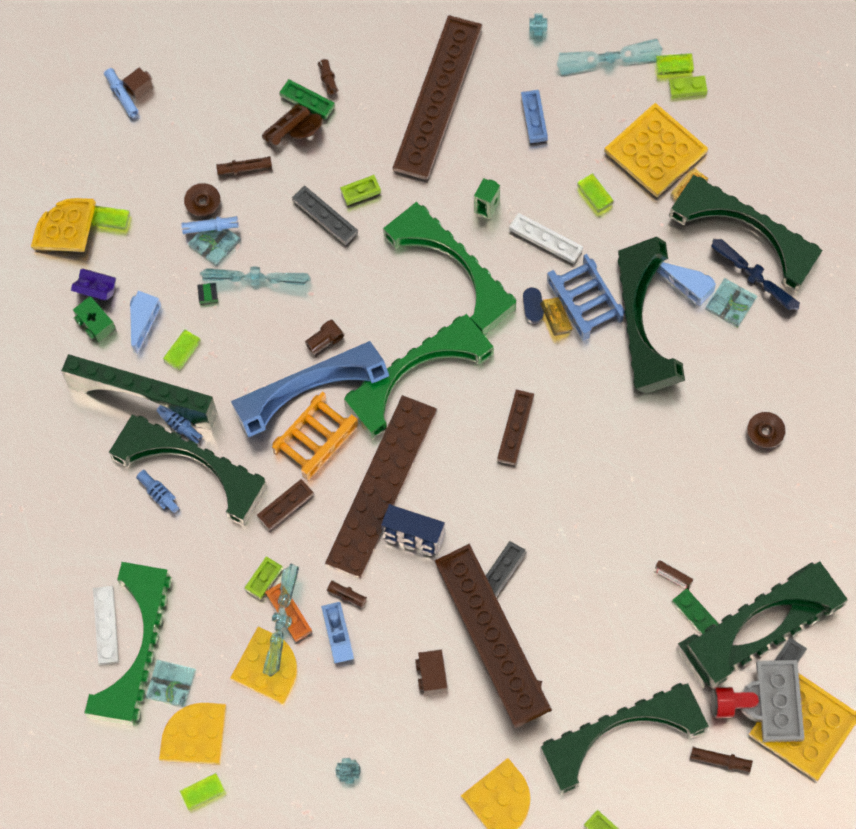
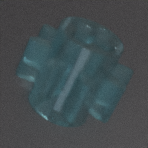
[529,13,547,36]
[335,758,361,784]

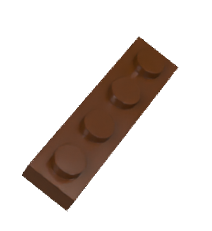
[497,389,534,466]

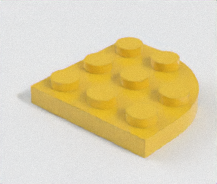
[31,198,96,252]
[230,626,297,706]
[159,703,226,765]
[461,758,530,829]

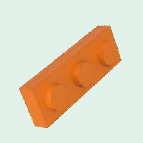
[265,582,313,642]

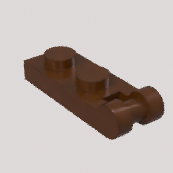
[262,104,310,145]

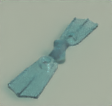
[556,38,663,75]
[200,266,311,286]
[263,563,299,677]

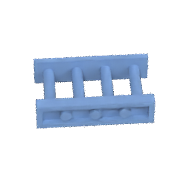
[547,254,625,341]

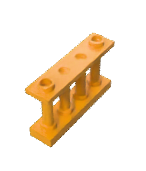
[272,391,358,481]

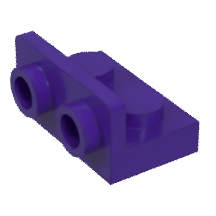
[71,268,116,300]

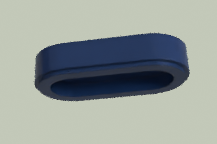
[523,287,544,324]

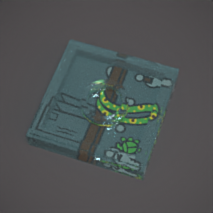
[188,218,241,267]
[705,278,757,328]
[146,660,196,708]

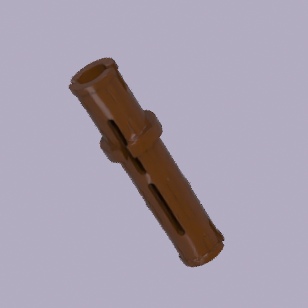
[216,156,272,176]
[690,746,753,773]

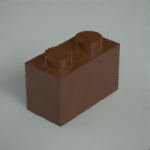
[415,649,448,696]

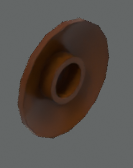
[290,114,323,139]
[184,183,221,217]
[747,412,786,448]

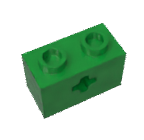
[474,178,500,220]
[73,296,116,343]

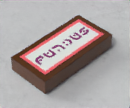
[654,560,693,590]

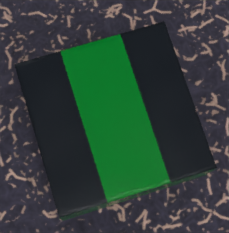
[197,282,218,304]

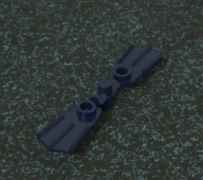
[711,239,800,311]

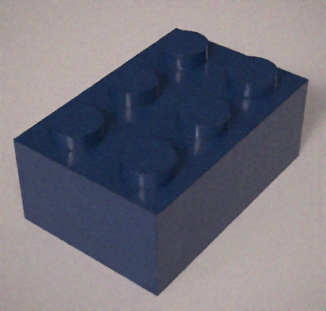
[381,504,446,556]

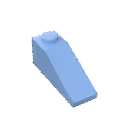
[657,262,716,307]
[130,290,161,353]
[321,602,354,663]

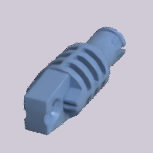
[156,405,203,444]
[136,470,180,514]

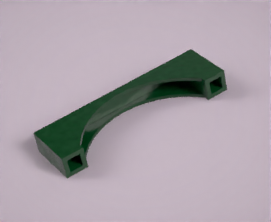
[669,175,823,292]
[618,236,685,394]
[61,354,218,430]
[109,414,267,526]
[686,561,848,689]
[676,563,828,688]
[540,683,709,795]

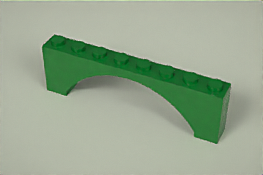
[383,201,516,335]
[344,314,494,439]
[84,562,172,726]

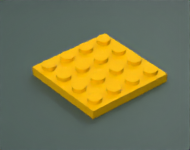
[604,103,708,198]
[749,673,856,782]

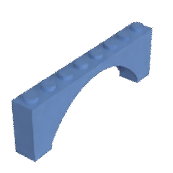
[231,341,389,438]

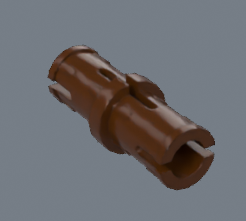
[318,59,338,95]
[327,580,367,609]

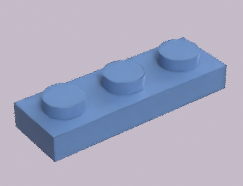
[521,90,548,143]

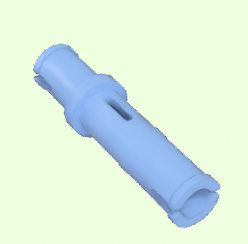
[104,68,139,117]
[182,216,239,234]

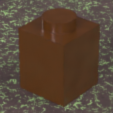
[123,67,153,100]

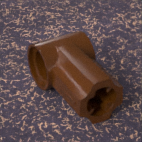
[305,320,345,355]

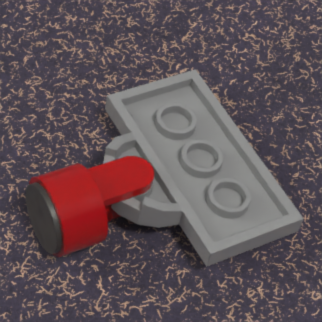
[711,660,805,742]

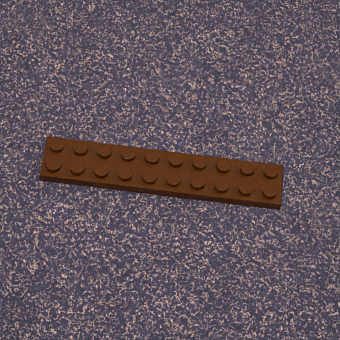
[392,15,482,180]
[325,395,437,580]
[434,543,552,729]

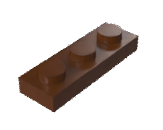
[257,479,314,531]

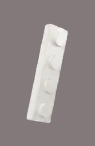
[509,213,583,264]
[93,586,119,666]

